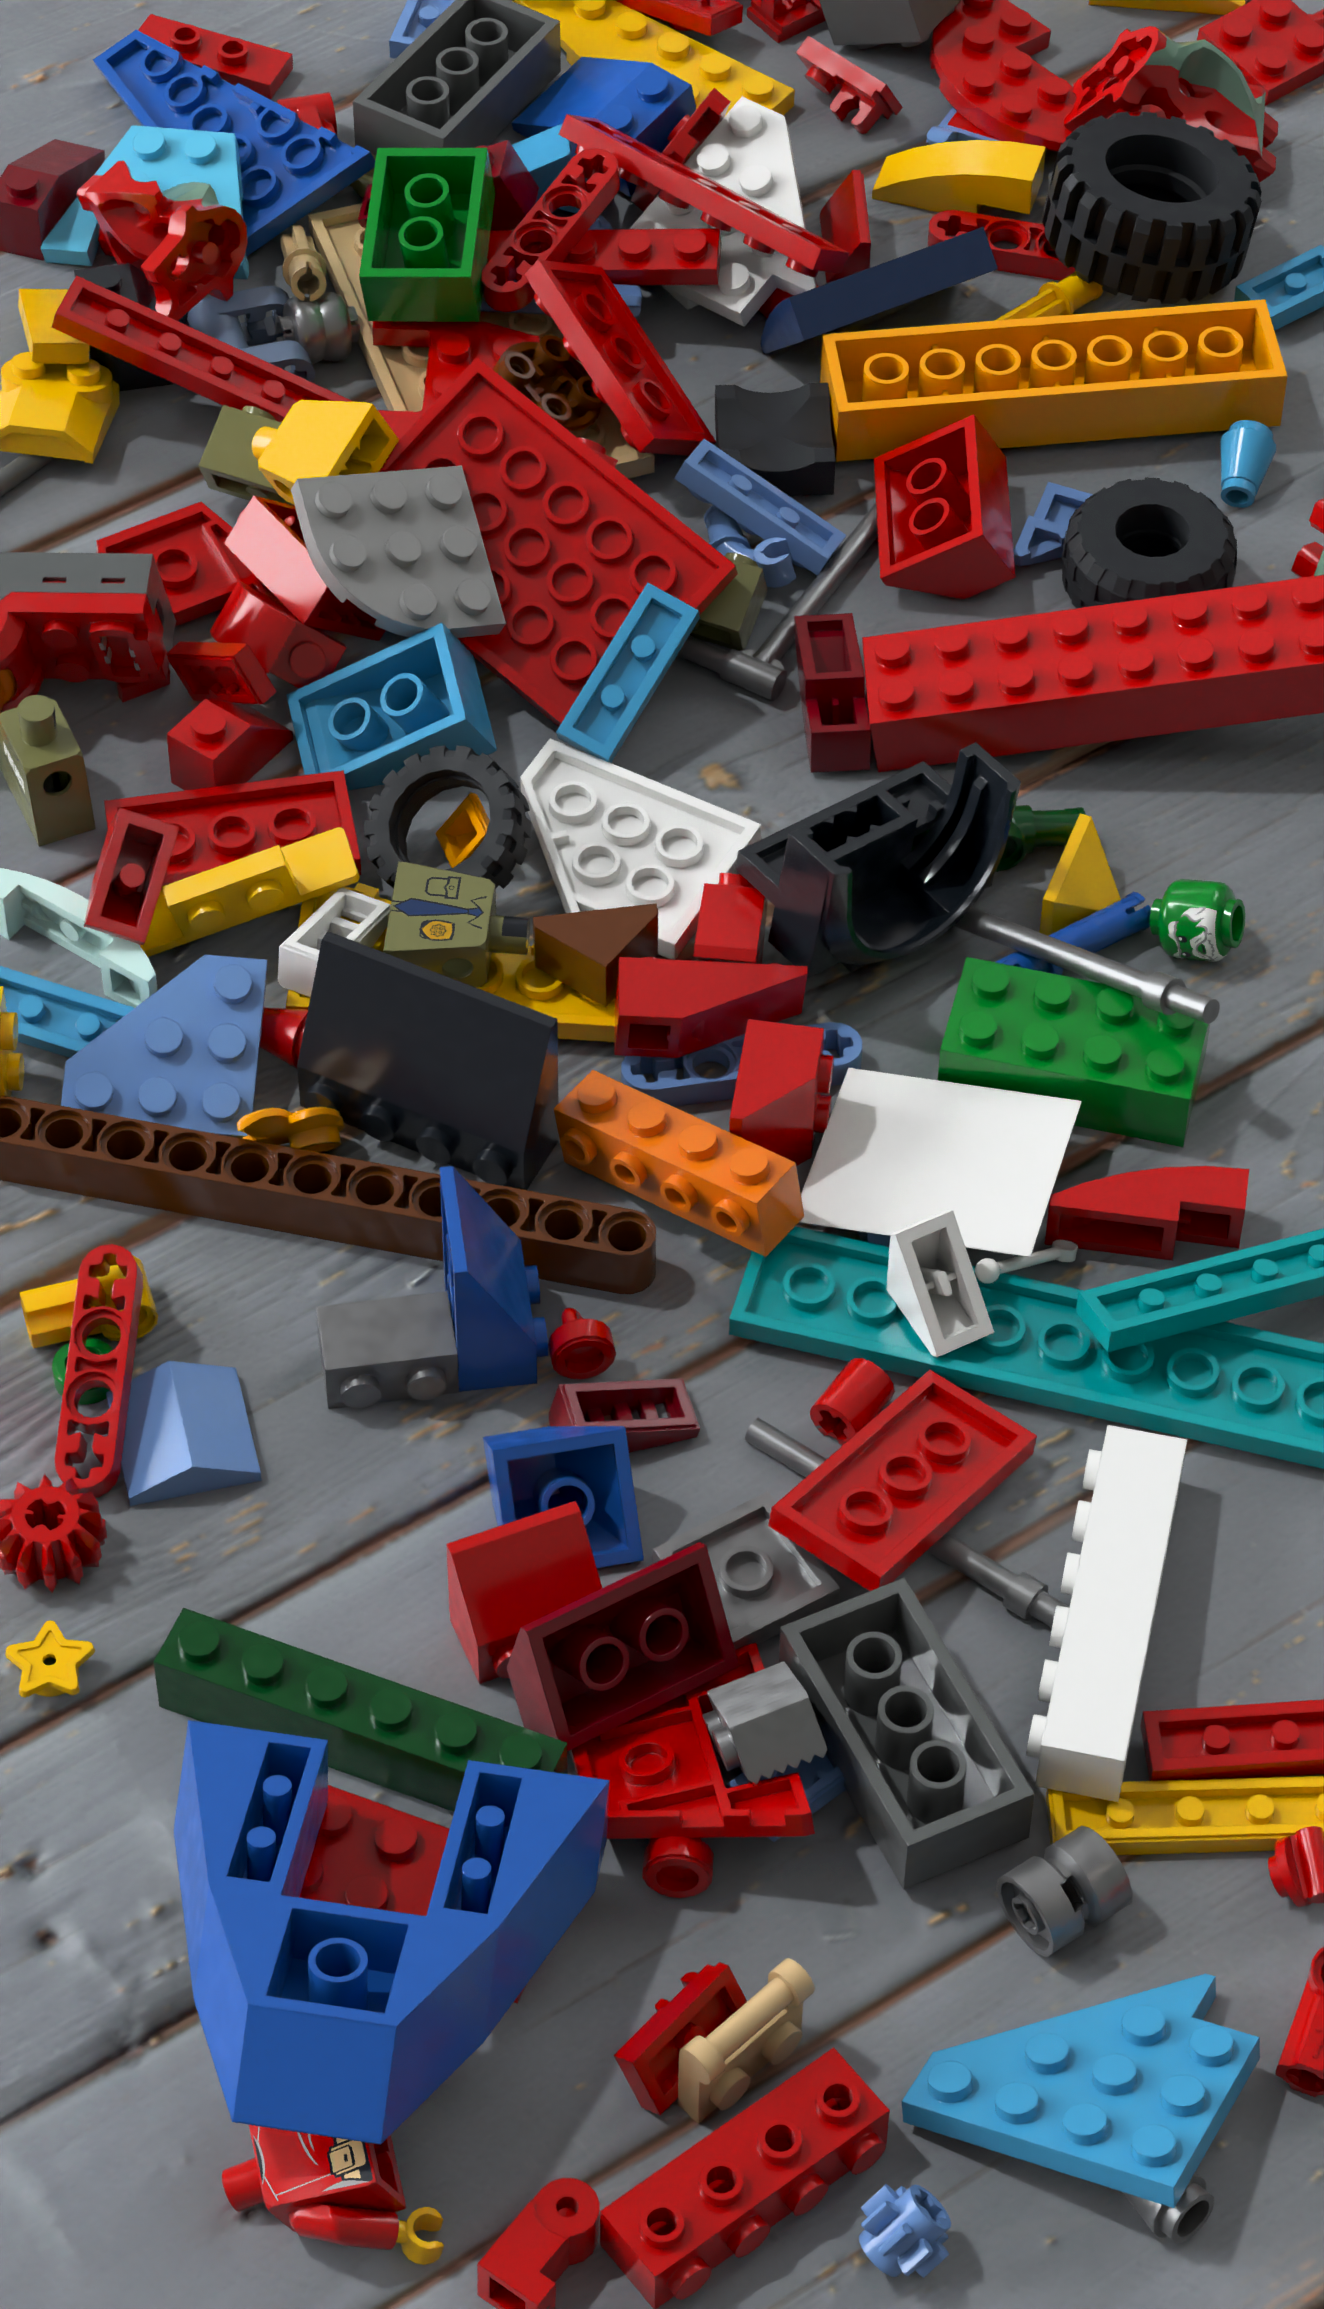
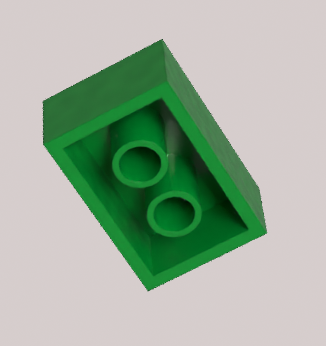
[359,148,495,322]

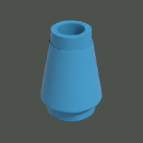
[1220,420,1277,508]

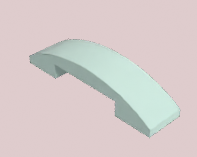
[0,868,158,1008]

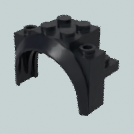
[735,742,1021,978]

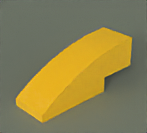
[872,140,1046,215]

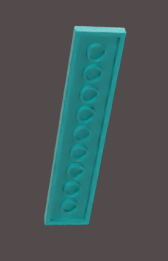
[729,1226,1324,1469]

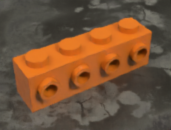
[553,1070,804,1257]

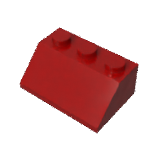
[874,414,1016,599]

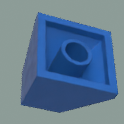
[483,1426,644,1568]

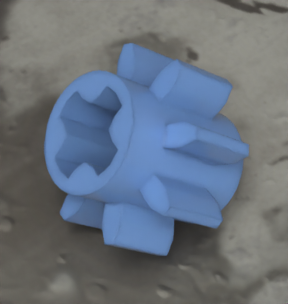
[859,2184,951,2278]

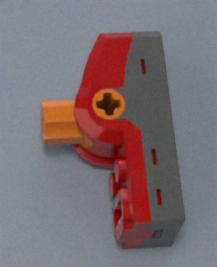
[0,552,176,714]

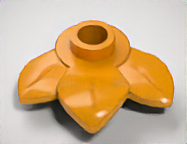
[236,1107,344,1153]

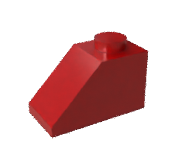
[166,699,293,790]
[84,808,179,945]
[693,873,768,964]

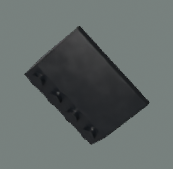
[297,931,559,1190]

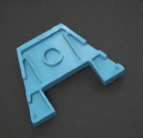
[40,125,249,280]

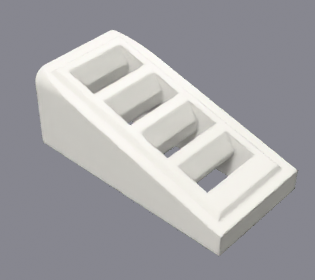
[278,887,391,997]

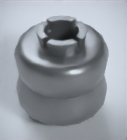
[275,292,360,364]

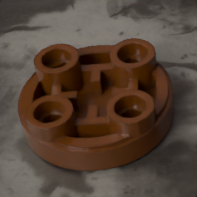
[493,335,603,438]

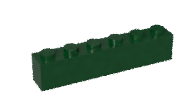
[153,1608,568,1812]

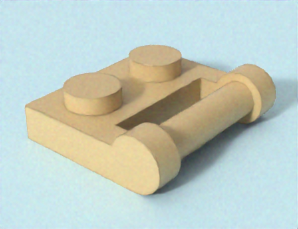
[678,1958,815,2124]

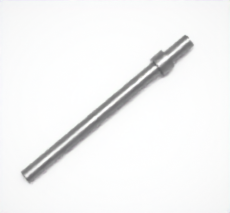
[954,907,1220,1024]
[745,1418,1070,1628]

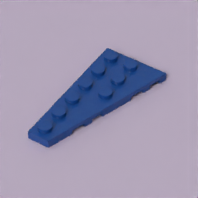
[93,30,375,257]

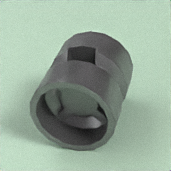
[996,1825,1133,1957]

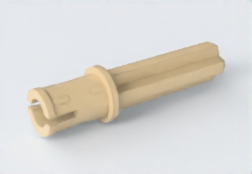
[280,225,327,301]

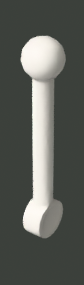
[975,1240,1078,1284]

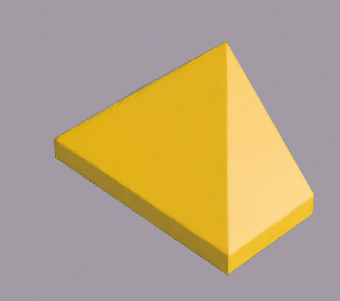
[1039,813,1121,936]

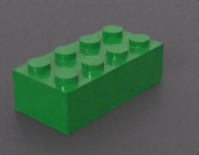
[938,957,1210,1147]

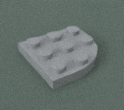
[291,466,506,638]

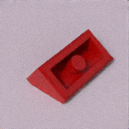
[820,170,871,283]

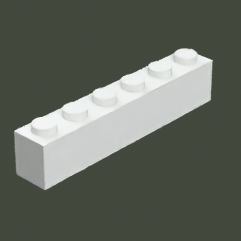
[1026,1425,1187,1802]

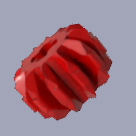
[0,1473,107,1593]

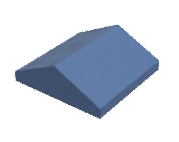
[106,1361,262,1506]

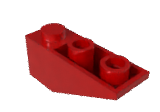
[614,957,808,1058]

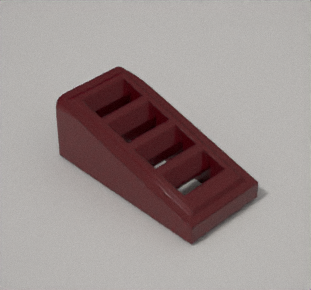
[549,1378,700,1453]

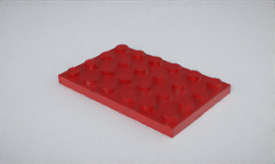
[379,357,738,727]

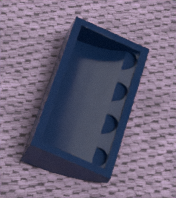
[760,227,998,354]

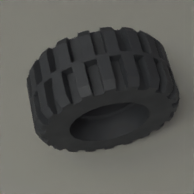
[1042,112,1262,304]

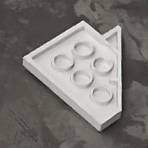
[630,96,817,327]
[520,738,761,960]

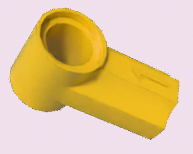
[19,1255,158,1349]

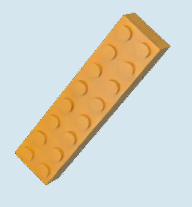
[820,299,1288,462]

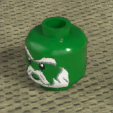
[1150,879,1245,962]

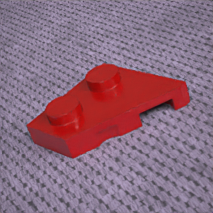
[631,88,731,212]

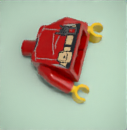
[222,2125,444,2265]

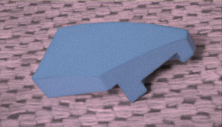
[1014,482,1093,566]

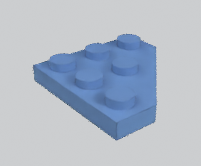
[61,954,268,1138]

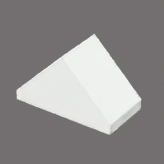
[886,1209,994,1357]

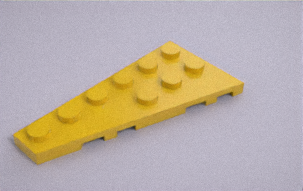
[512,0,795,117]

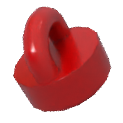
[548,1308,616,1379]
[642,1836,714,1898]

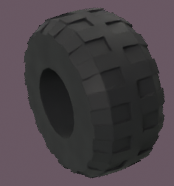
[1062,477,1237,608]

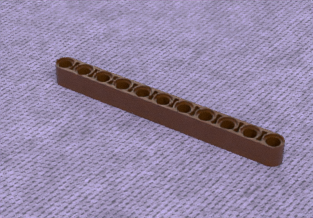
[0,1096,656,1294]

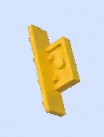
[139,827,360,957]

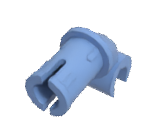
[704,505,796,588]

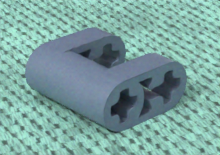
[187,286,315,406]

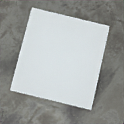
[800,1068,1082,1257]

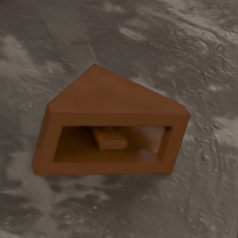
[533,903,659,1007]

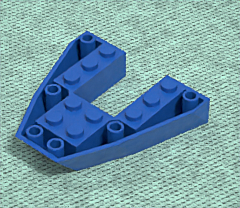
[174,1720,610,2145]

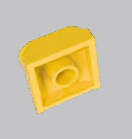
[0,352,120,464]

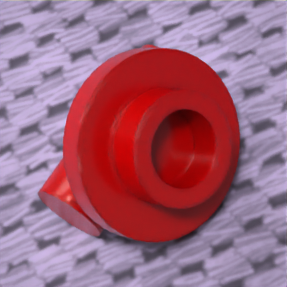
[1268,1826,1324,1907]

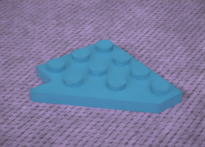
[902,1974,1260,2208]

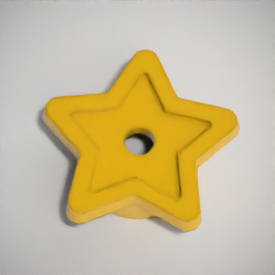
[5,1620,95,1698]

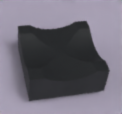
[715,383,836,496]

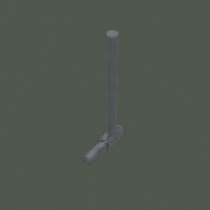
[677,503,878,701]

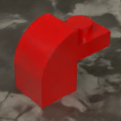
[210,580,347,688]

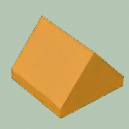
[435,792,490,868]

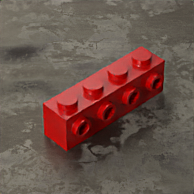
[600,2047,890,2309]

